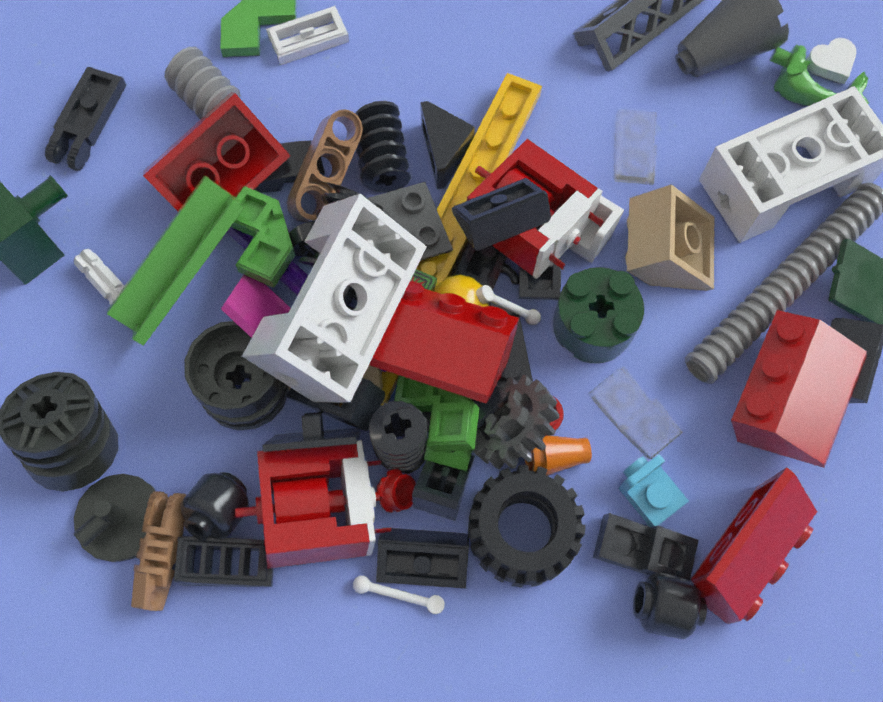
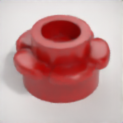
[376,469,416,513]

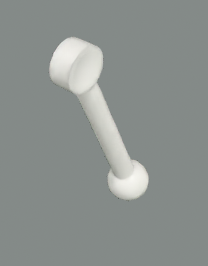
[476,285,541,325]
[353,576,445,614]

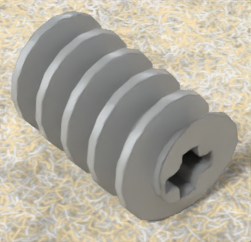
[165,47,241,119]

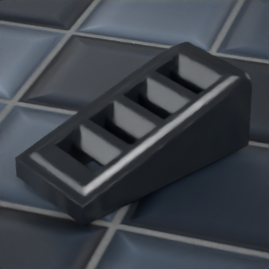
[286,378,385,431]
[174,536,274,587]

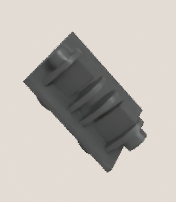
[367,182,453,261]

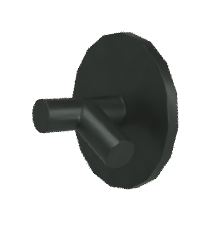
[73,474,156,562]

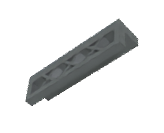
[573,0,704,71]

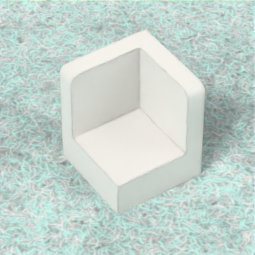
[569,196,624,263]

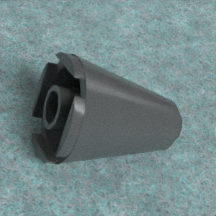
[675,0,789,77]

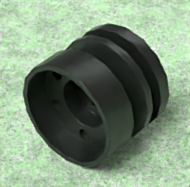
[184,321,289,431]
[0,372,119,492]

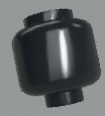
[181,472,249,540]
[633,573,707,639]

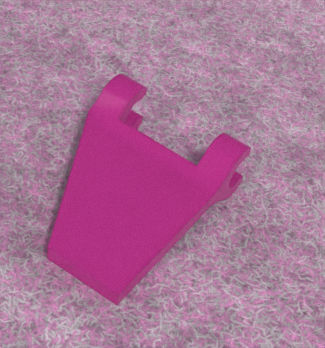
[221,274,291,338]

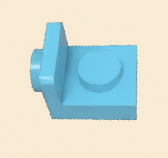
[618,454,689,527]

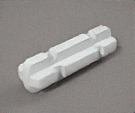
[74,249,124,305]

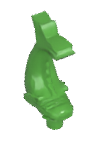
[770,45,869,106]

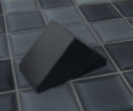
[420,101,475,189]
[412,455,475,521]

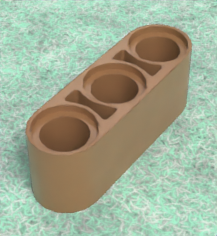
[287,109,363,222]

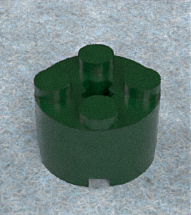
[553,267,644,363]

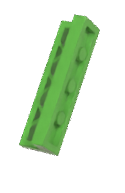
[107,175,244,346]

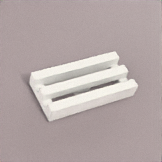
[266,6,349,65]

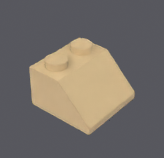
[625,184,714,291]

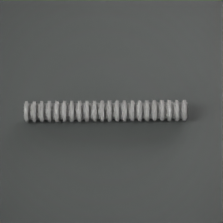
[685,183,883,384]

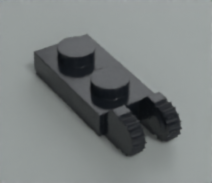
[44,67,127,171]

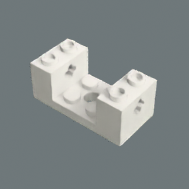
[699,86,883,243]
[242,194,427,402]

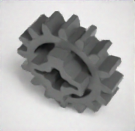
[473,375,559,469]

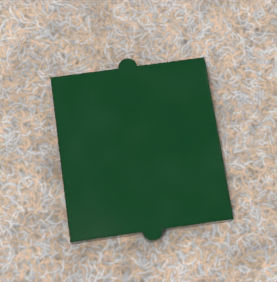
[828,238,883,324]

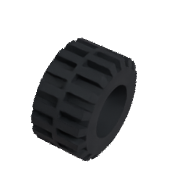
[468,465,586,587]

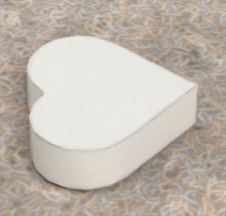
[806,38,857,84]

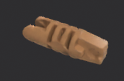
[131,491,186,611]

